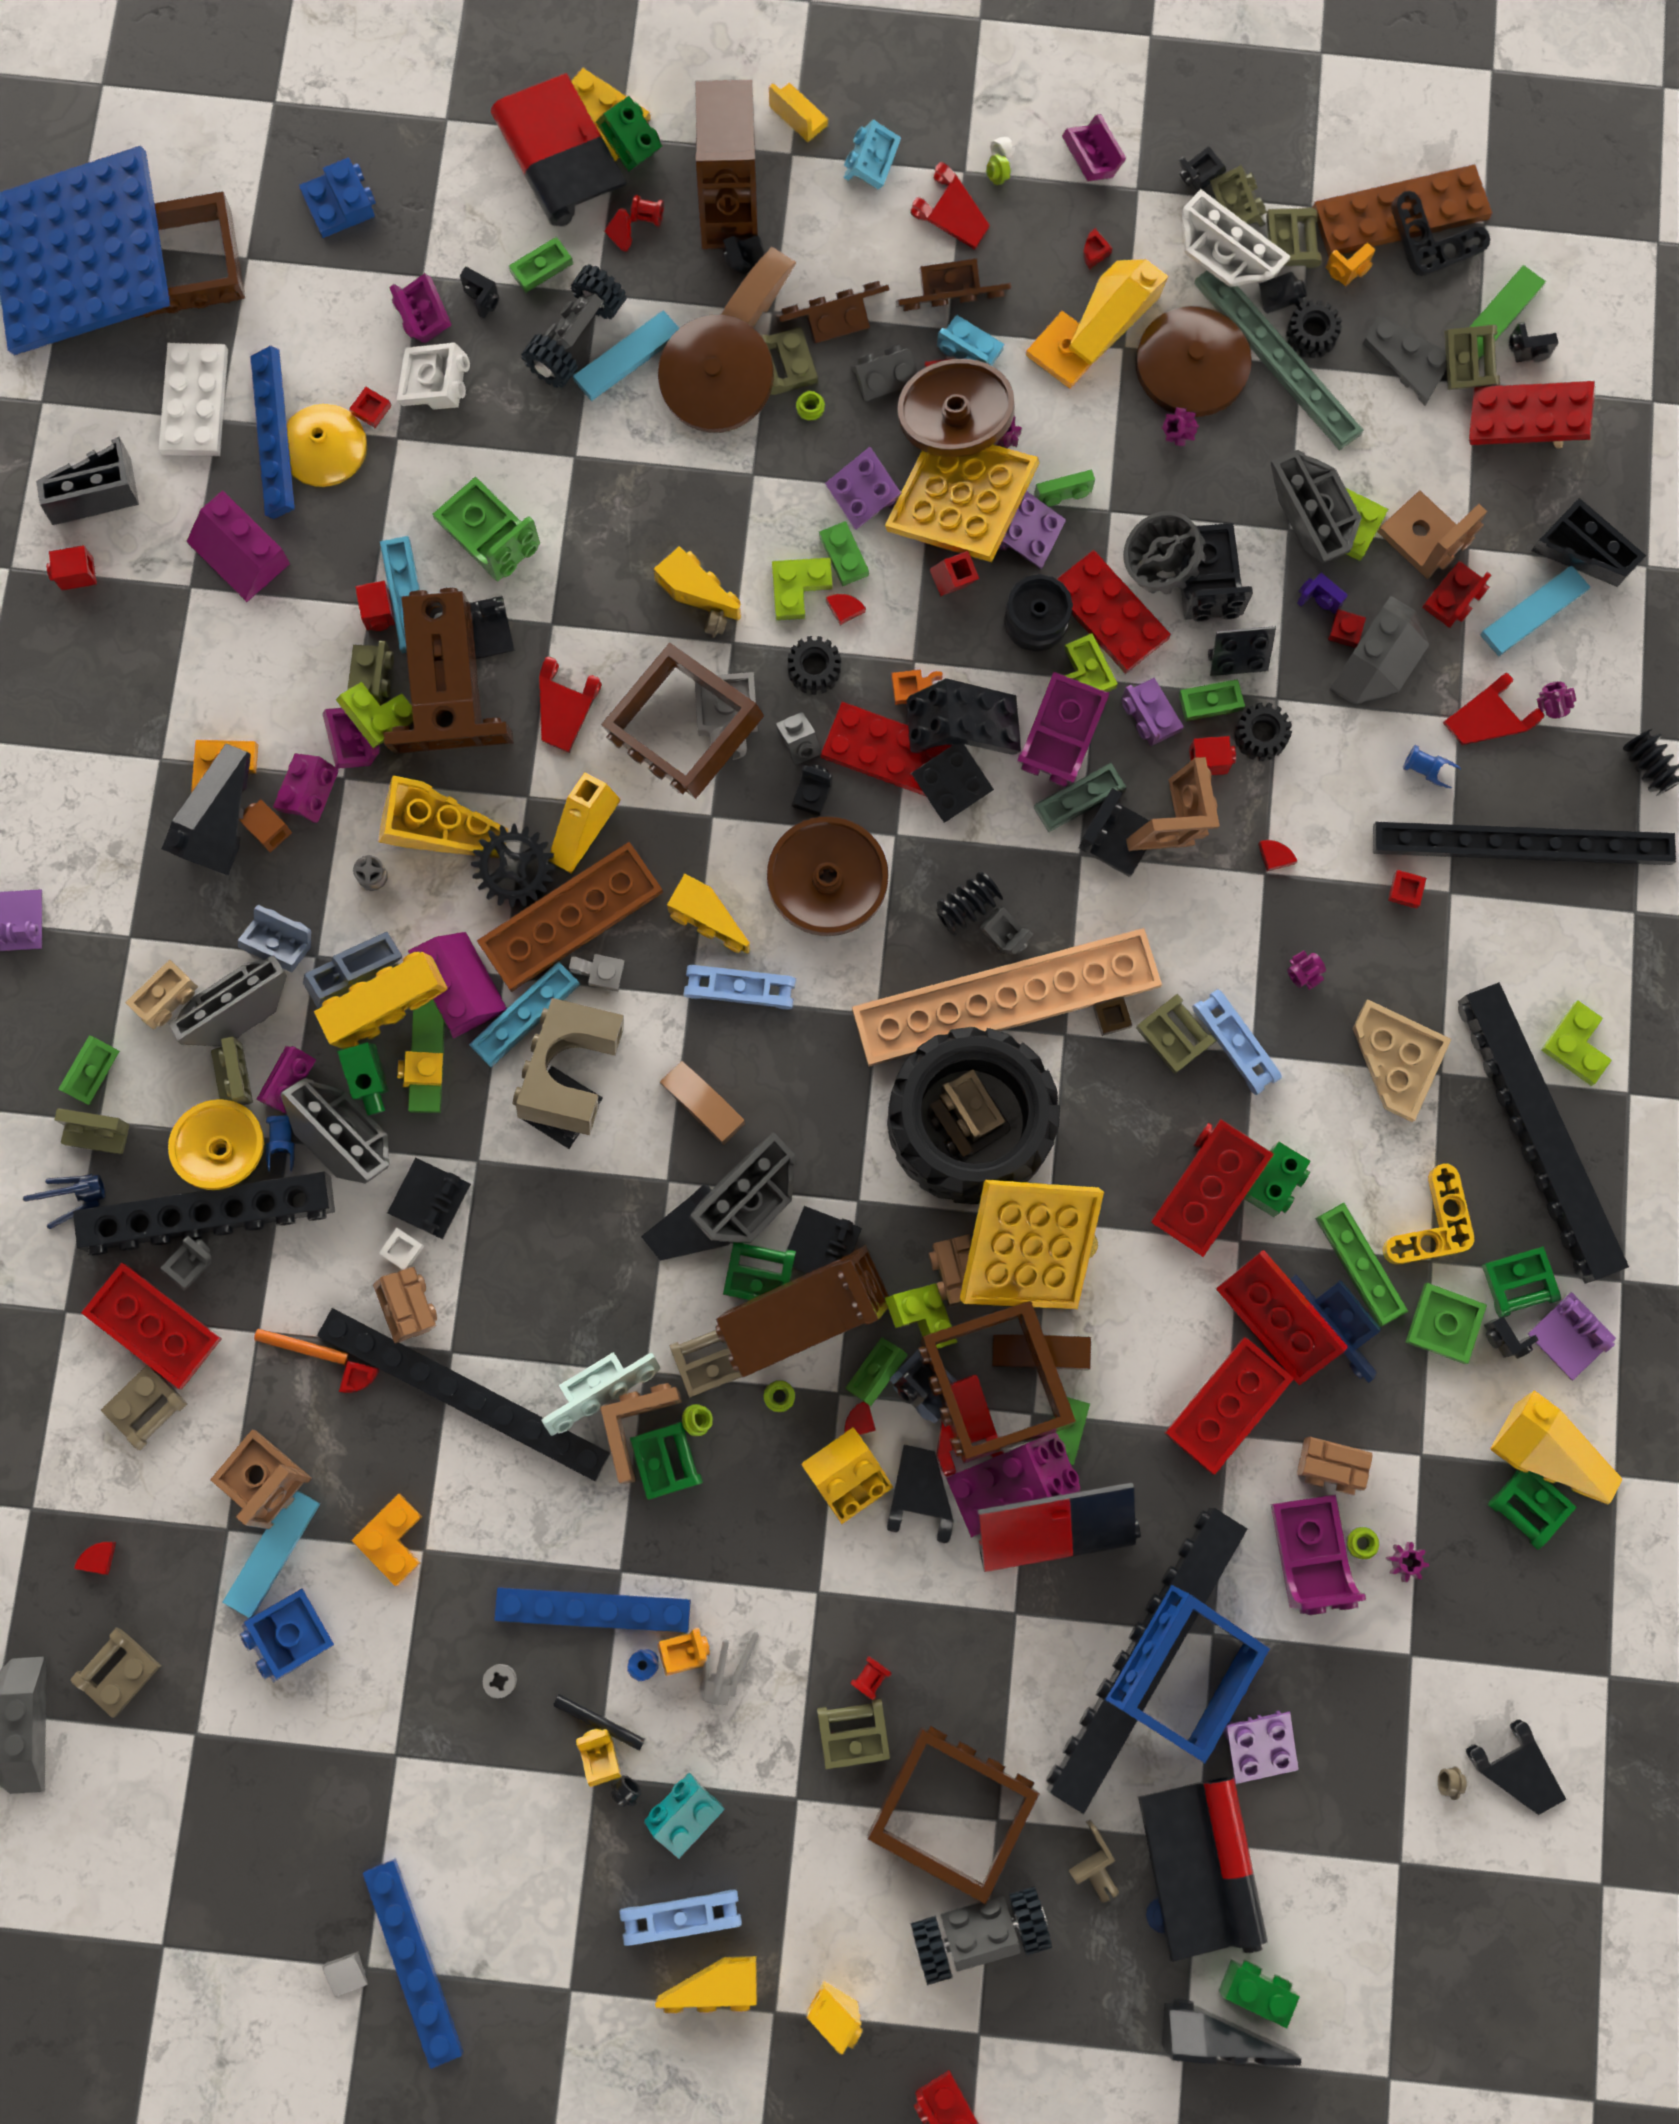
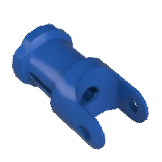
[1403,745,1461,789]
[266,1116,295,1172]
[627,1649,659,1681]

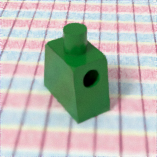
[337,1042,389,1116]

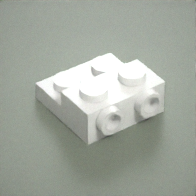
[397,343,470,410]

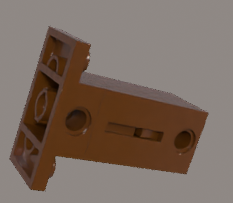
[695,79,758,249]
[384,588,514,754]
[715,1245,889,1378]

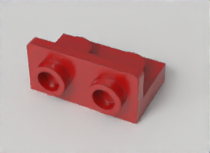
[1422,561,1492,628]
[914,2070,979,2124]

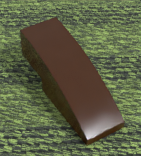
[992,1335,1091,1371]

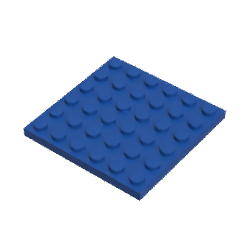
[0,145,170,355]

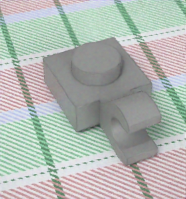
[569,954,625,992]

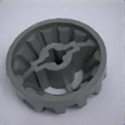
[1123,511,1206,595]

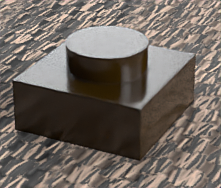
[1093,997,1133,1036]

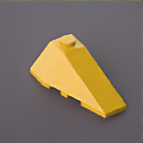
[1069,259,1168,366]
[378,775,508,859]
[1490,1390,1623,1505]

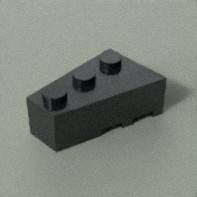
[36,437,139,525]
[1531,498,1647,587]

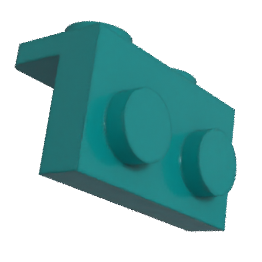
[644,1773,725,1859]

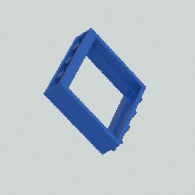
[1105,1585,1270,1763]

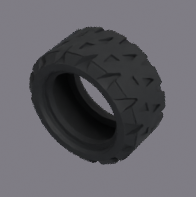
[887,1027,1060,1204]

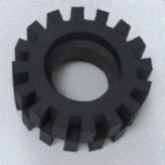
[1286,300,1342,358]
[788,636,841,695]
[1234,702,1292,761]

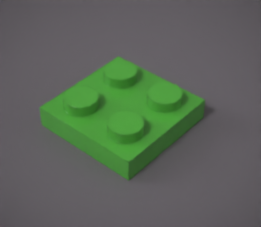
[1406,1283,1487,1364]

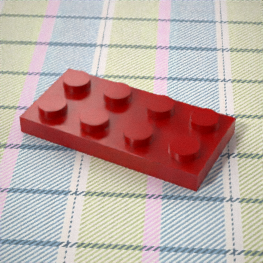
[1469,381,1596,445]
[1057,550,1171,674]
[821,702,953,796]
[1151,1119,1274,1257]
[1216,1249,1348,1386]
[81,1263,222,1390]
[1164,1337,1294,1475]

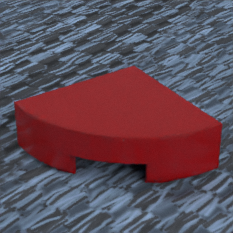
[604,208,632,252]
[1083,228,1113,269]
[826,594,866,625]
[1258,840,1297,872]
[339,1361,380,1393]
[844,1402,876,1435]
[74,1542,116,1575]

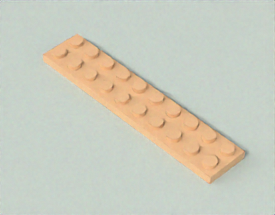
[852,928,1162,1067]

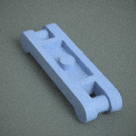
[683,965,796,1009]
[1192,989,1282,1095]
[619,1890,742,1946]

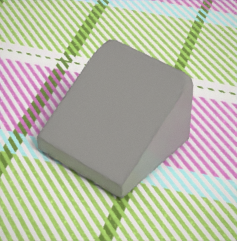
[322,1951,368,1997]

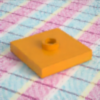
[1026,311,1090,389]

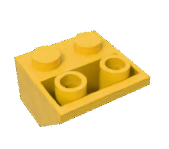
[801,1427,894,1524]

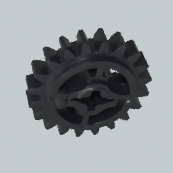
[471,824,556,908]

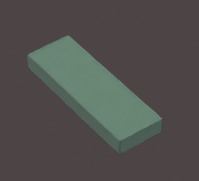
[1033,763,1127,833]

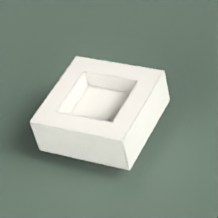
[379,1228,424,1270]

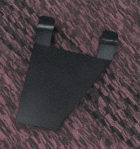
[641,1184,733,1261]
[887,1445,954,1543]
[1466,1719,1566,1815]

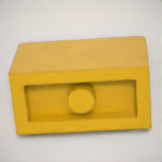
[769,82,828,142]

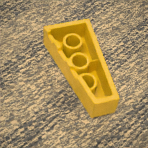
[314,952,448,1049]

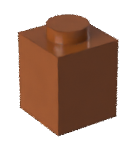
[239,799,292,853]

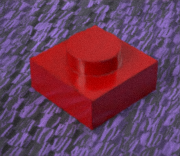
[349,386,392,429]
[1328,609,1366,648]
[1388,870,1427,909]

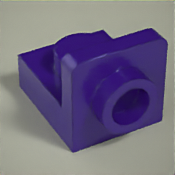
[1297,573,1348,614]

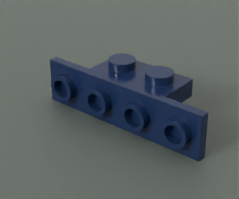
[1290,1274,1381,1383]

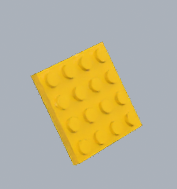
[885,445,1040,562]
[960,1180,1104,1309]

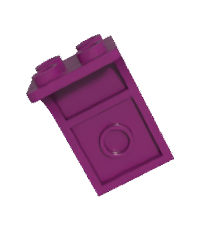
[1017,672,1110,787]
[946,1432,1080,1538]
[1271,1495,1366,1615]

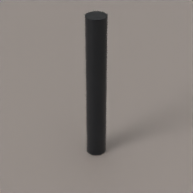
[553,1694,645,1751]

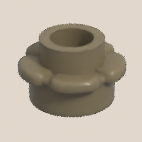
[704,609,727,638]
[1438,1766,1467,1800]

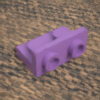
[1122,677,1183,746]

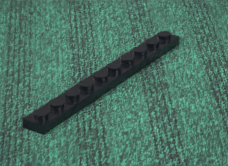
[1373,822,1676,865]
[317,1308,611,1481]

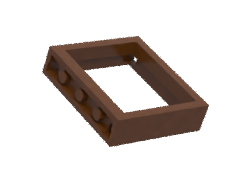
[132,191,246,319]
[601,642,764,799]
[918,1301,1076,1464]
[867,1726,1040,1904]

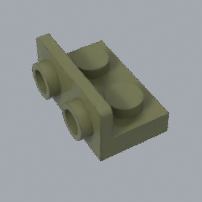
[1210,165,1267,227]
[347,641,394,706]
[211,1036,253,1105]
[54,1108,130,1154]

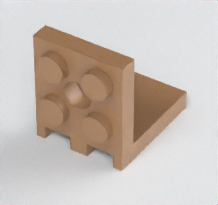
[1377,490,1488,579]
[1126,757,1220,851]
[600,1383,682,1484]
[210,1429,312,1529]

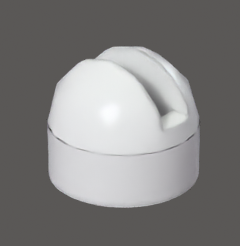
[990,137,1015,160]

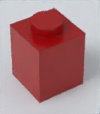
[46,545,97,591]
[929,551,980,597]
[355,580,395,631]
[1189,736,1236,775]

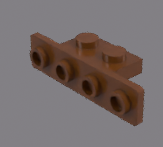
[895,258,1012,312]
[776,281,890,343]

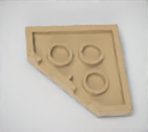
[1353,999,1451,1122]

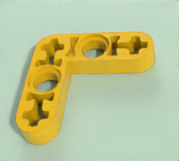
[1382,1164,1474,1264]

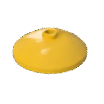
[286,404,367,487]
[168,1099,264,1190]

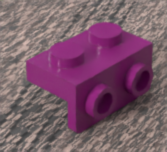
[1062,114,1126,182]
[389,273,452,344]
[322,708,380,769]
[273,753,339,823]
[256,1046,316,1114]

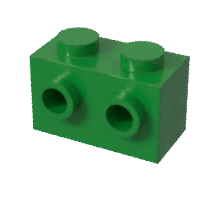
[595,95,663,172]
[1244,1141,1311,1217]
[1218,1959,1300,2029]

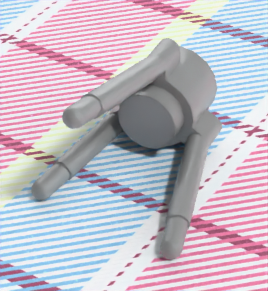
[700,1632,759,1705]

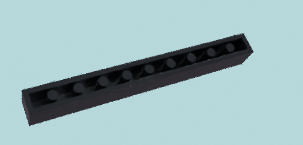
[1458,982,1629,1284]
[1046,1508,1248,1814]

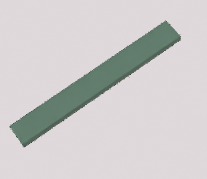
[1194,271,1364,451]

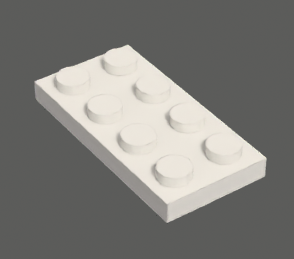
[159,343,228,456]

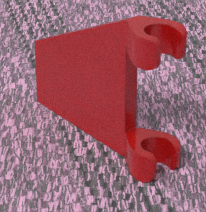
[910,162,990,250]
[539,657,602,753]
[1443,673,1545,745]
[936,1374,1004,1477]

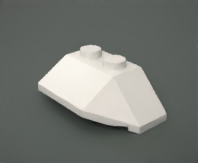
[1182,189,1291,287]

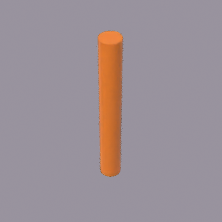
[254,1328,349,1365]

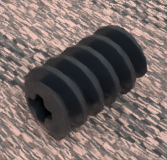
[1623,729,1679,796]
[936,872,1003,936]

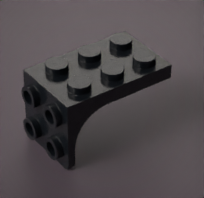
[1178,523,1253,622]
[907,678,1021,755]

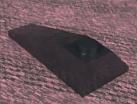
[161,744,251,875]
[1162,1999,1301,2066]

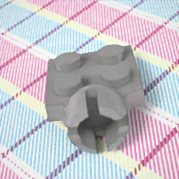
[695,672,758,760]

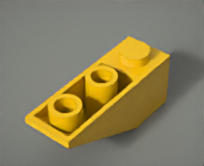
[653,546,741,620]
[548,772,621,874]
[667,874,750,954]
[655,1956,757,2014]
[807,1981,862,2055]

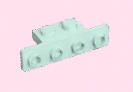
[541,1352,661,1436]

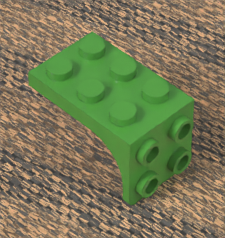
[432,476,540,582]

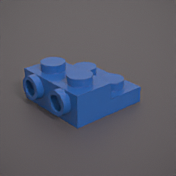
[299,157,376,238]
[239,1588,334,1683]

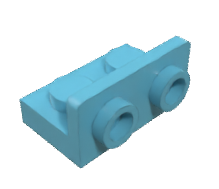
[843,120,901,190]
[937,314,1004,366]

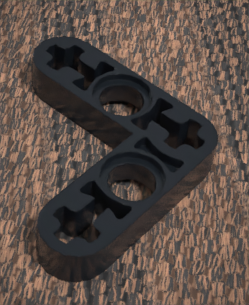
[1391,191,1490,276]

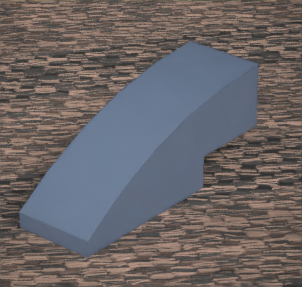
[303,931,402,1008]

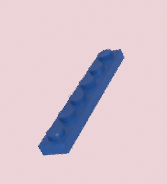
[250,345,295,519]
[494,1587,691,1633]
[363,1858,464,2069]

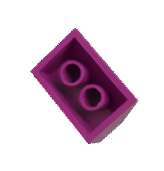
[186,490,290,602]
[408,932,507,1039]

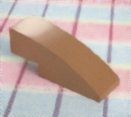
[721,247,796,328]
[660,1061,745,1145]

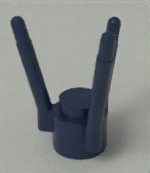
[23,1173,106,1229]

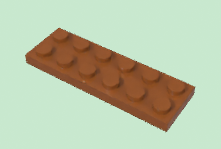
[1312,164,1492,257]
[477,842,663,992]

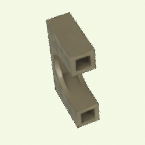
[512,998,624,1136]

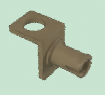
[1069,1820,1119,1902]

